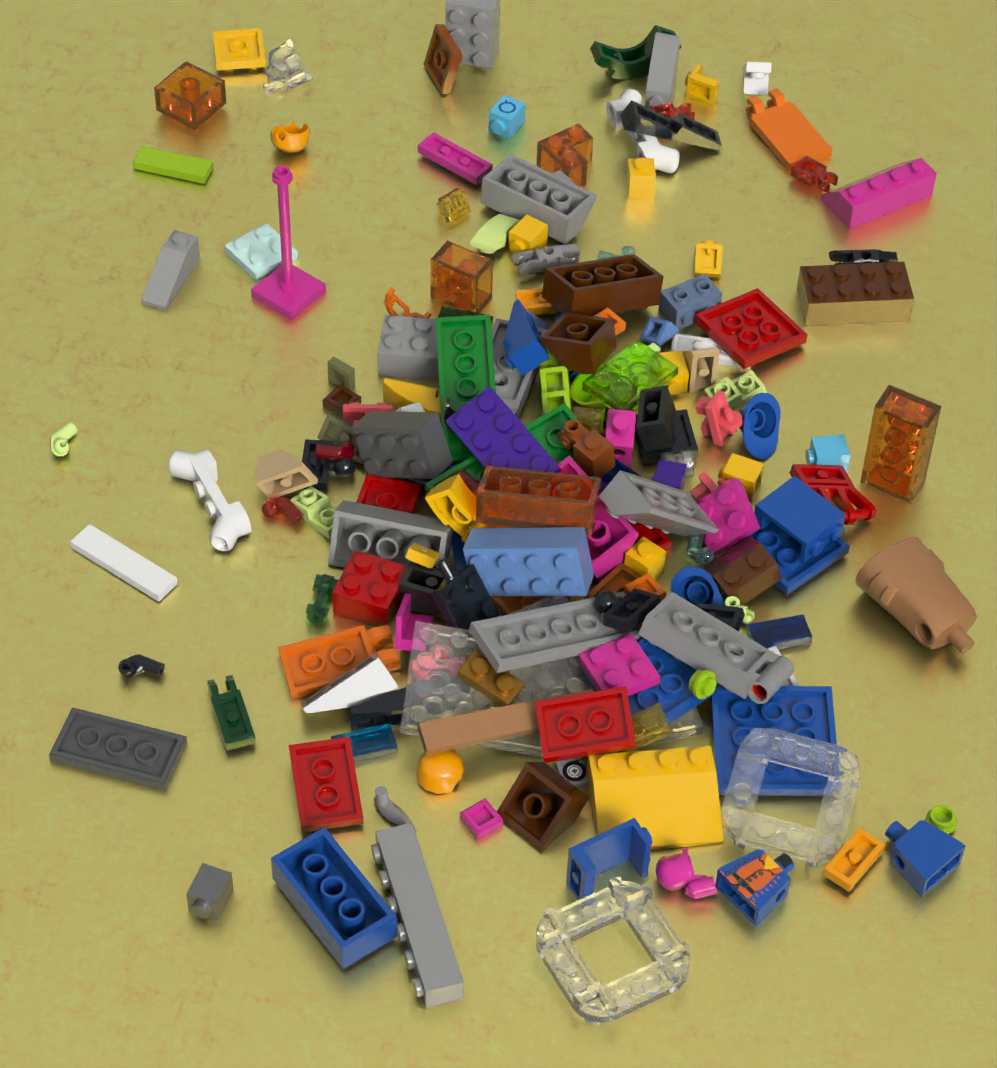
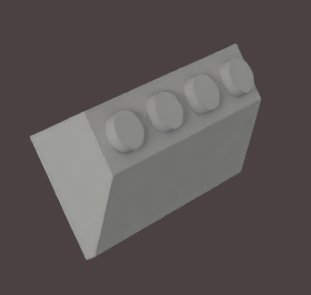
[480,154,597,244]
[599,470,719,536]
[328,500,453,572]

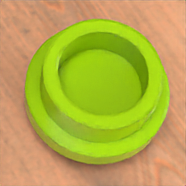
[689,669,717,699]
[925,805,957,834]

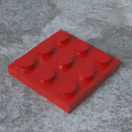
[694,288,808,369]

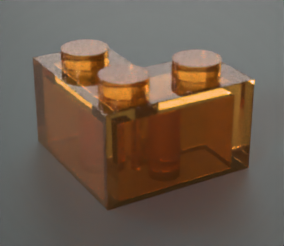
[536,123,593,187]

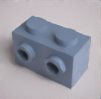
[659,274,722,329]

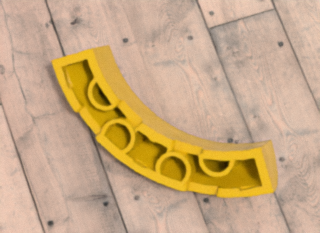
[425,474,575,543]

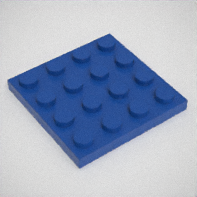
[710,685,841,796]

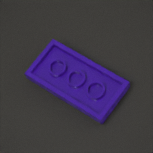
[445,386,561,506]

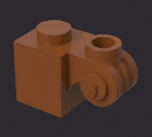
[558,419,616,482]

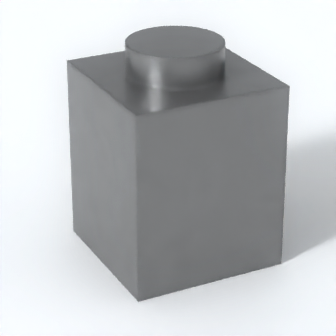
[186,863,234,920]

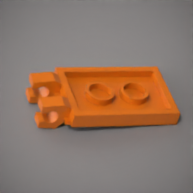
[746,88,832,171]
[278,625,401,700]

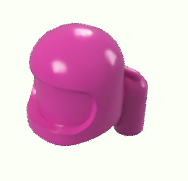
[656,847,717,899]

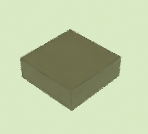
[327,356,355,391]

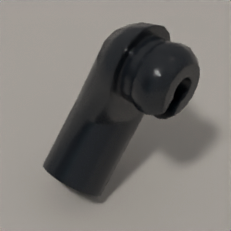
[118,654,165,678]

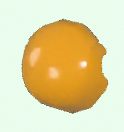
[270,122,310,153]
[416,750,464,794]

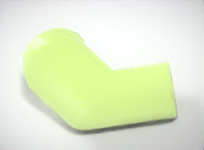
[50,422,78,457]
[725,596,755,625]

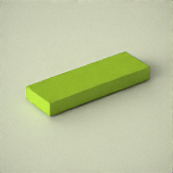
[132,146,213,184]

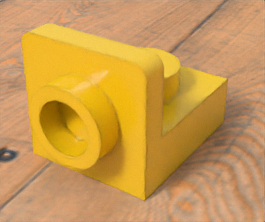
[685,64,719,106]
[694,241,722,278]

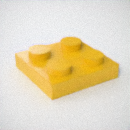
[213,28,266,70]

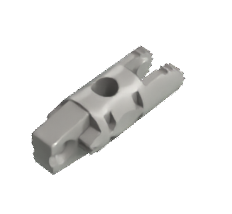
[512,244,580,275]

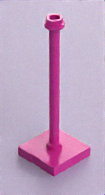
[251,166,326,321]

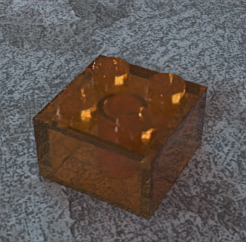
[154,61,226,130]
[430,240,493,316]

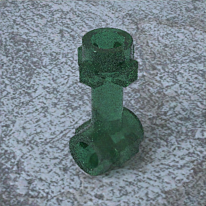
[306,574,338,624]

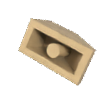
[683,348,720,393]
[255,449,318,500]

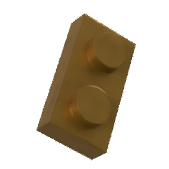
[456,650,525,706]

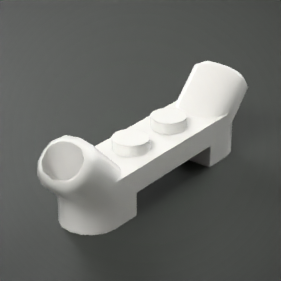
[606,89,680,174]
[169,449,251,551]

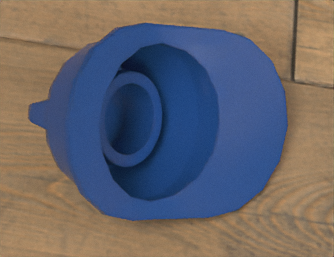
[739,393,781,459]
[671,566,725,606]

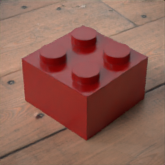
[332,550,408,627]

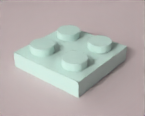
[224,223,298,281]

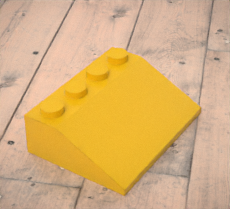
[586,746,724,850]

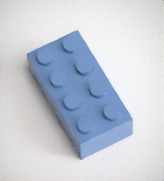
[463,527,594,596]

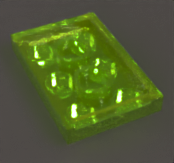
[582,339,679,411]

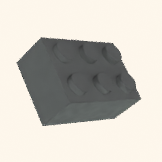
[351,411,453,479]

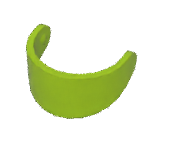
[571,364,608,412]

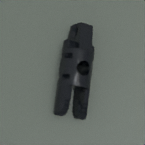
[829,249,898,265]

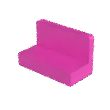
[395,593,434,652]

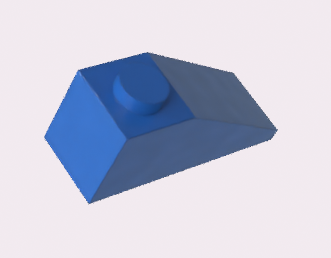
[503,299,550,376]

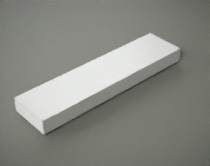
[70,524,178,602]

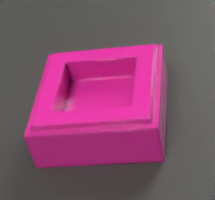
[460,798,503,840]

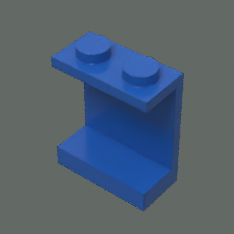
[754,476,846,562]
[566,818,652,907]

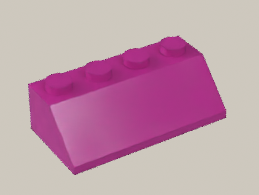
[820,158,937,229]
[528,455,639,582]

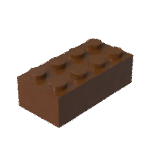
[542,254,664,316]
[797,262,914,326]

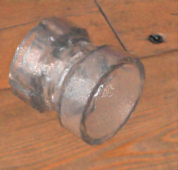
[661,449,694,478]

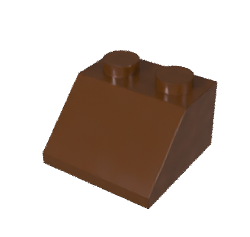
[541,312,617,374]
[701,536,782,605]
[497,762,590,850]

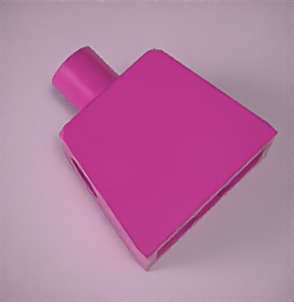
[606,409,636,471]

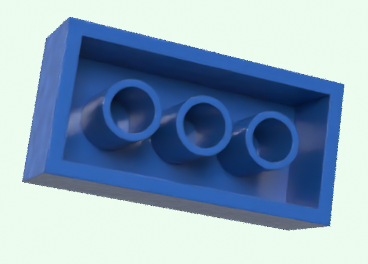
[271,827,397,969]

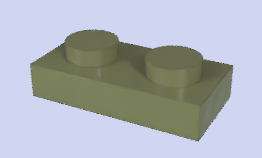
[317,413,363,464]

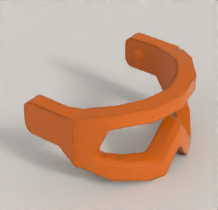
[384,287,431,318]

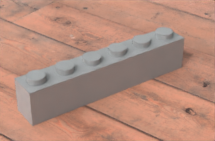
[371,823,464,1008]

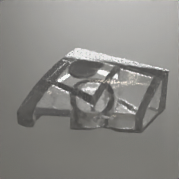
[263,39,313,94]

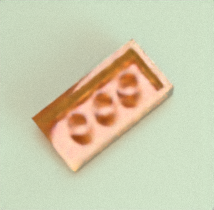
[860,385,942,504]
[476,466,602,535]

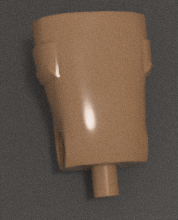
[855,537,977,654]

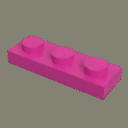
[418,132,493,185]

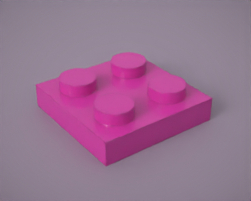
[697,478,760,557]
[578,633,661,696]

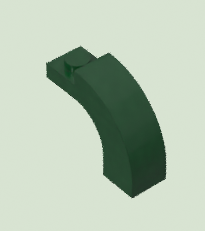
[590,25,681,80]

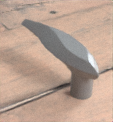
[373,786,417,833]

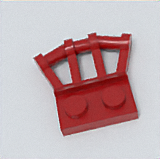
[789,464,877,525]

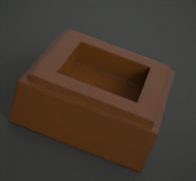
[322,385,361,418]

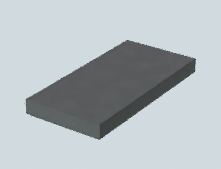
[49,707,187,791]

